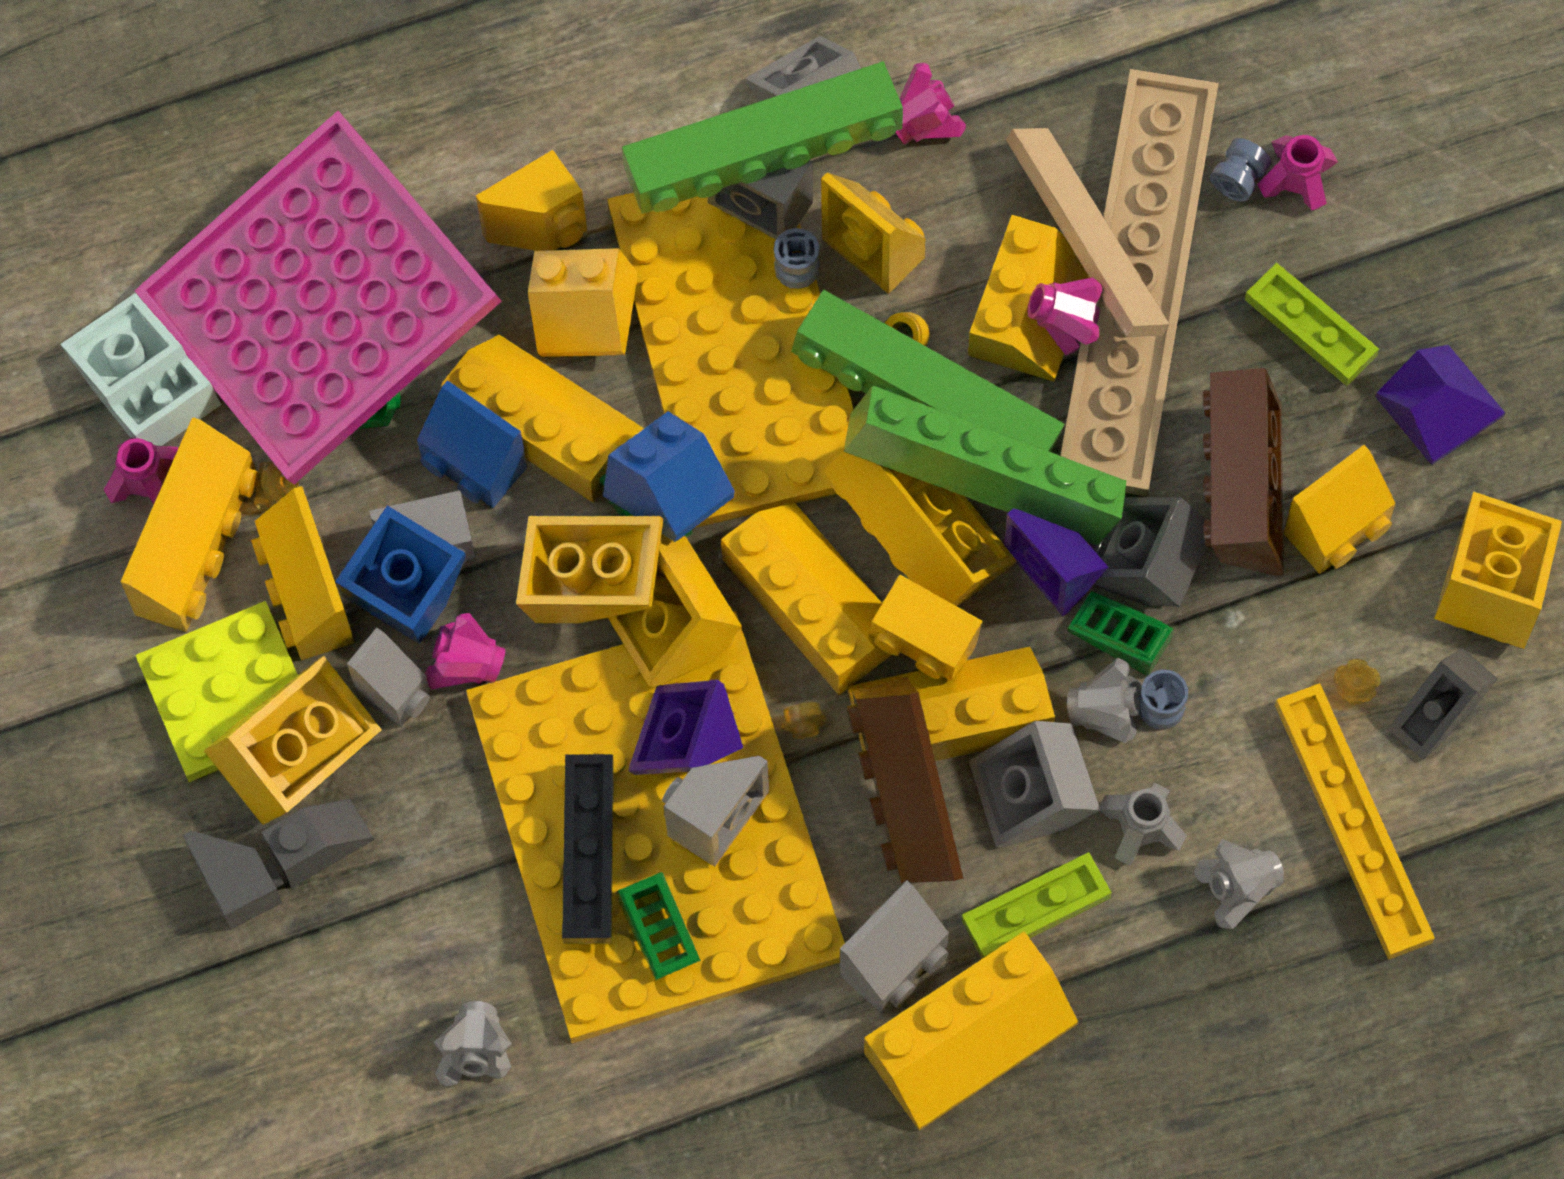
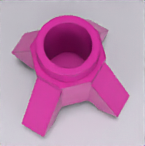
[895,63,966,145]
[1257,135,1338,211]
[1028,277,1102,356]
[104,437,179,505]
[424,613,506,689]

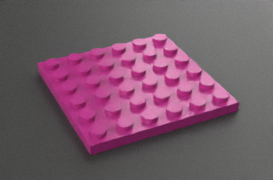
[134,111,502,484]

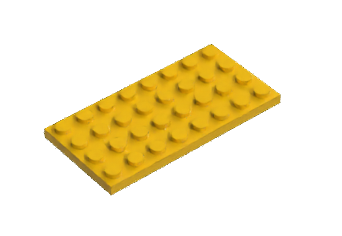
[607,193,854,528]

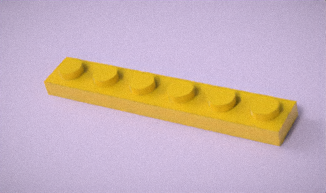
[1275,683,1435,960]

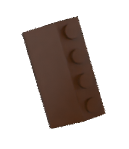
[1203,368,1284,576]
[846,677,964,883]

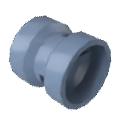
[1210,138,1271,202]
[774,228,820,289]
[1139,669,1188,730]

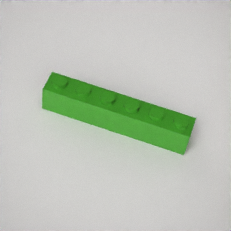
[622,61,903,214]
[791,289,1065,452]
[844,386,1127,545]

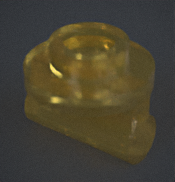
[254,461,299,511]

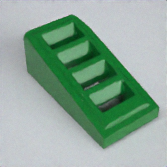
[1067,591,1174,676]
[615,872,701,980]

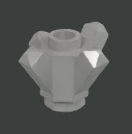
[1067,658,1142,743]
[1099,783,1187,866]
[1194,839,1284,929]
[433,1001,512,1086]

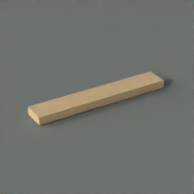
[1006,128,1170,337]

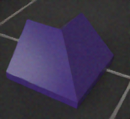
[1375,345,1505,465]
[1004,508,1108,616]
[628,680,743,775]

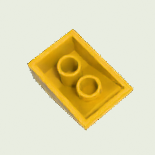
[821,172,926,294]
[1434,491,1562,649]
[516,516,663,624]
[204,656,382,825]

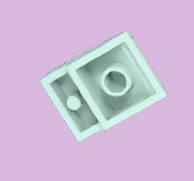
[61,293,221,446]

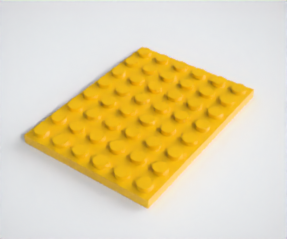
[466,611,845,1044]

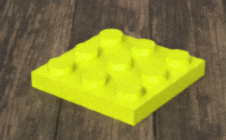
[135,601,298,782]

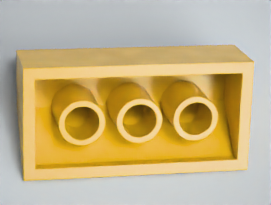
[441,335,644,503]
[120,417,259,632]
[823,451,1017,606]
[721,502,892,695]
[847,646,1055,761]
[864,931,1078,1131]

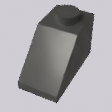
[1388,648,1498,760]
[261,799,374,888]
[183,831,284,929]

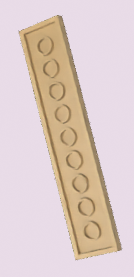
[1060,69,1219,497]

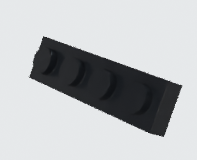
[562,754,614,944]

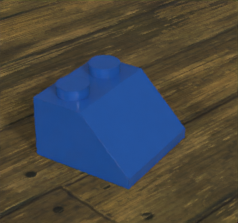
[417,380,527,508]
[603,411,735,542]
[335,505,466,644]

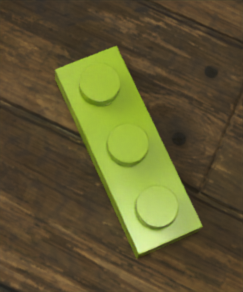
[1245,262,1379,386]
[961,852,1112,959]

